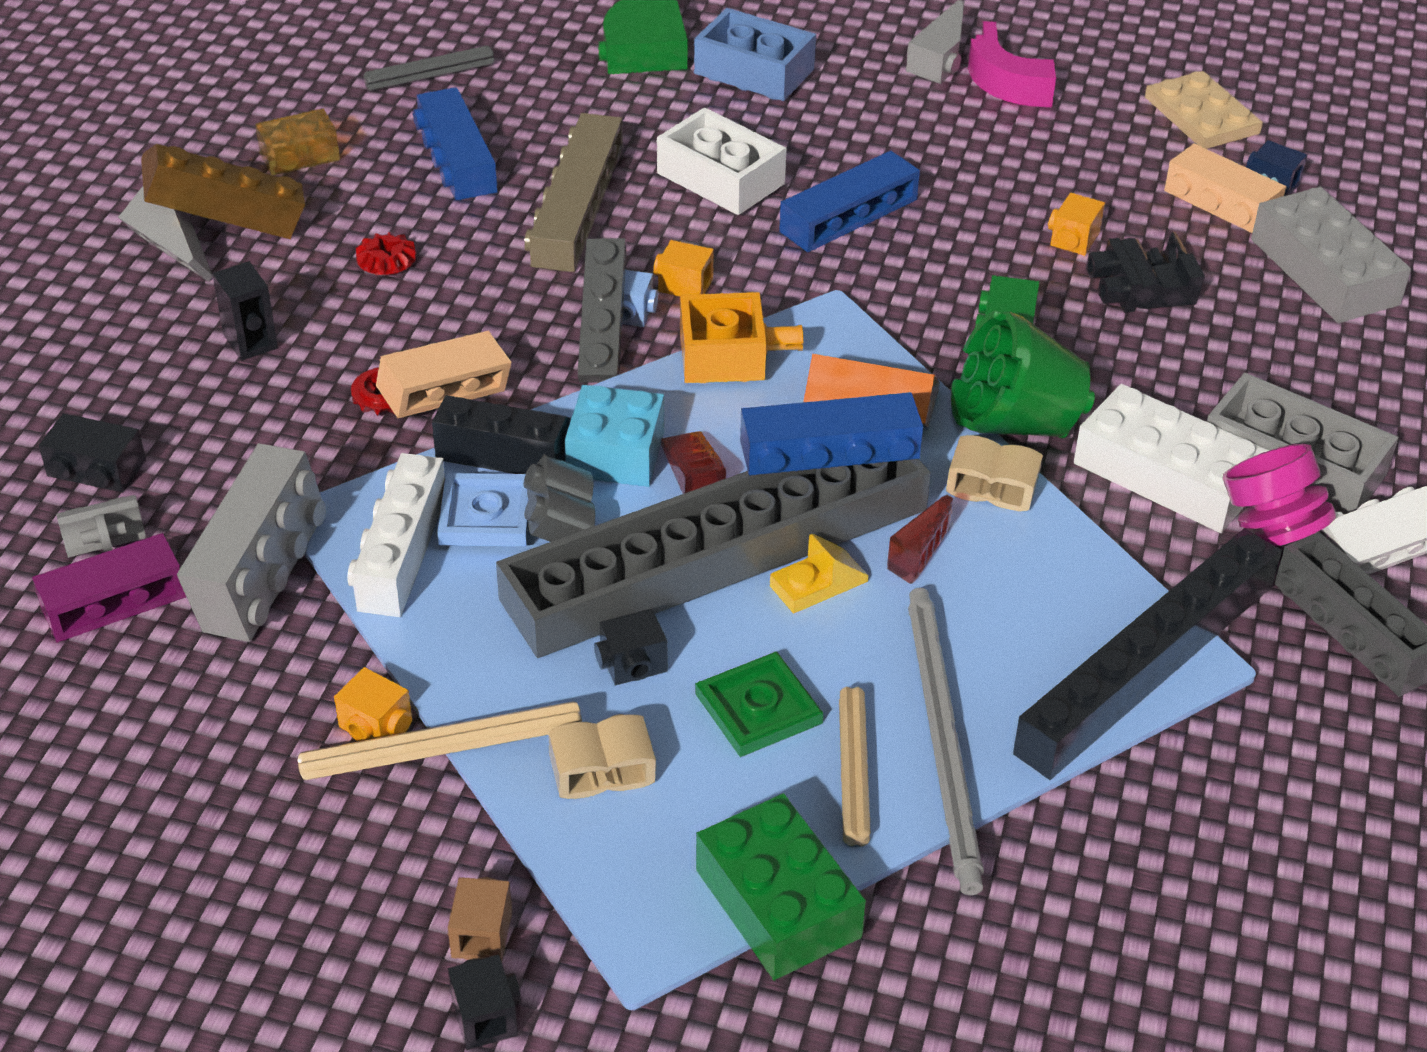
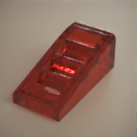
[661,431,726,494]
[887,494,954,584]

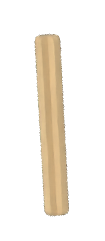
[839,686,871,846]

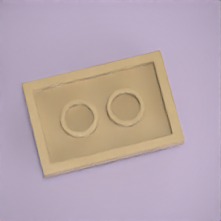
[1145,71,1263,149]

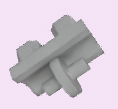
[56,495,146,558]

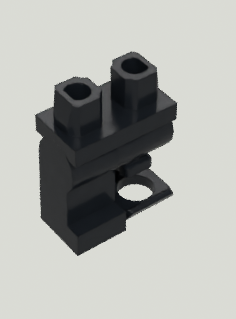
[1086,231,1205,313]

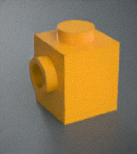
[1048,192,1105,256]
[653,240,714,297]
[334,667,412,741]

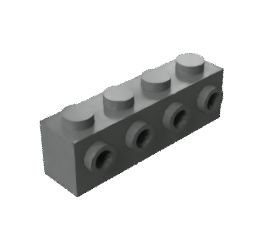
[1274,531,1427,697]

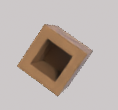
[448,877,512,962]

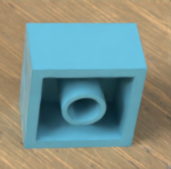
[565,385,664,487]

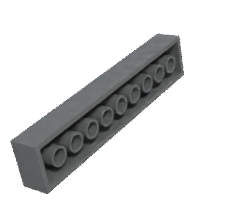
[496,459,931,658]

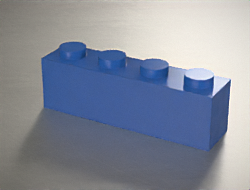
[413,87,497,201]
[779,150,920,253]
[740,392,923,476]

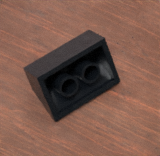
[432,395,571,474]

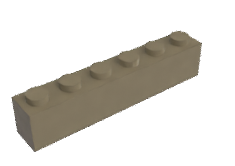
[525,113,623,272]

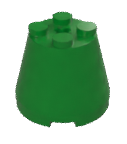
[951,311,1095,439]

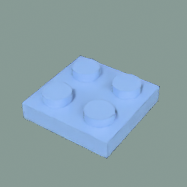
[437,473,528,546]

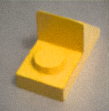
[770,534,868,614]

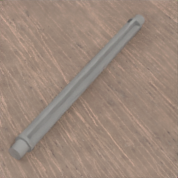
[908,588,984,895]

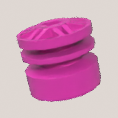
[1222,444,1336,546]

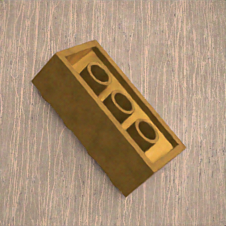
[141,144,305,239]

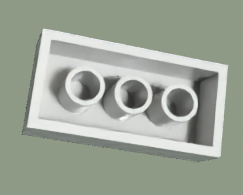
[1074,384,1269,534]

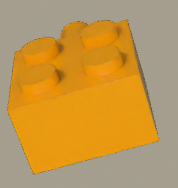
[680,292,803,383]

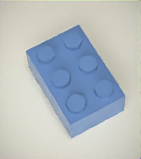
[694,8,816,101]

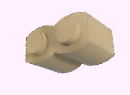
[946,435,1043,511]
[548,714,656,799]

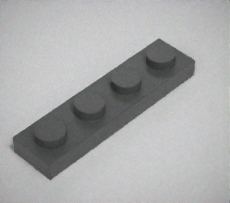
[577,238,627,383]

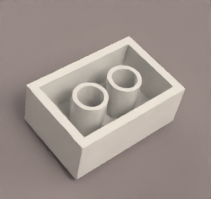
[657,107,786,215]

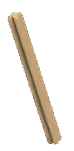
[298,701,582,780]

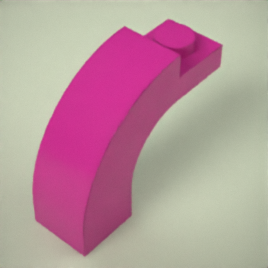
[968,21,1056,107]

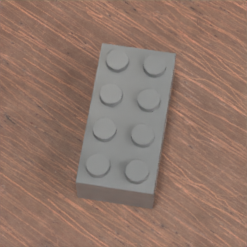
[1251,186,1411,324]
[1207,372,1399,514]
[177,443,326,642]

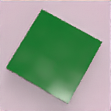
[695,651,823,757]

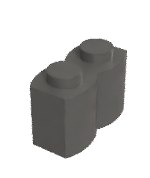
[524,454,595,542]

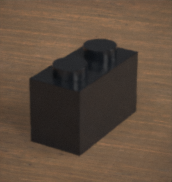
[212,261,278,361]
[39,413,146,493]

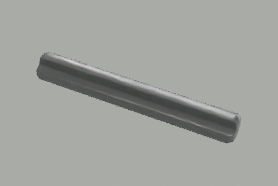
[364,46,494,92]

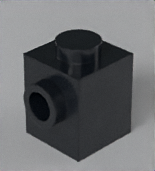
[594,609,668,686]
[448,955,522,1050]

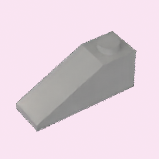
[906,0,964,84]
[118,187,213,282]

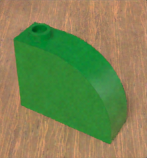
[598,0,688,75]

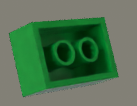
[696,793,866,980]

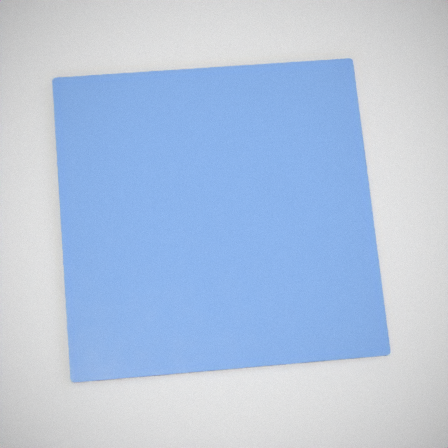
[304,290,1256,1010]

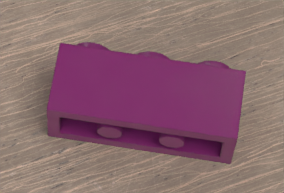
[32,533,186,643]

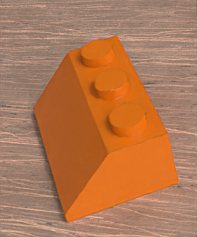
[803,354,940,427]

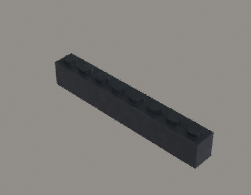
[1013,528,1282,780]

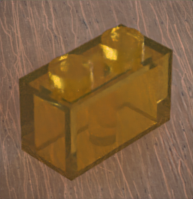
[255,108,340,175]

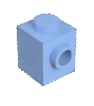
[622,270,658,327]

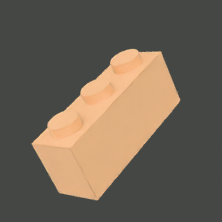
[1164,143,1286,233]
[376,331,512,418]

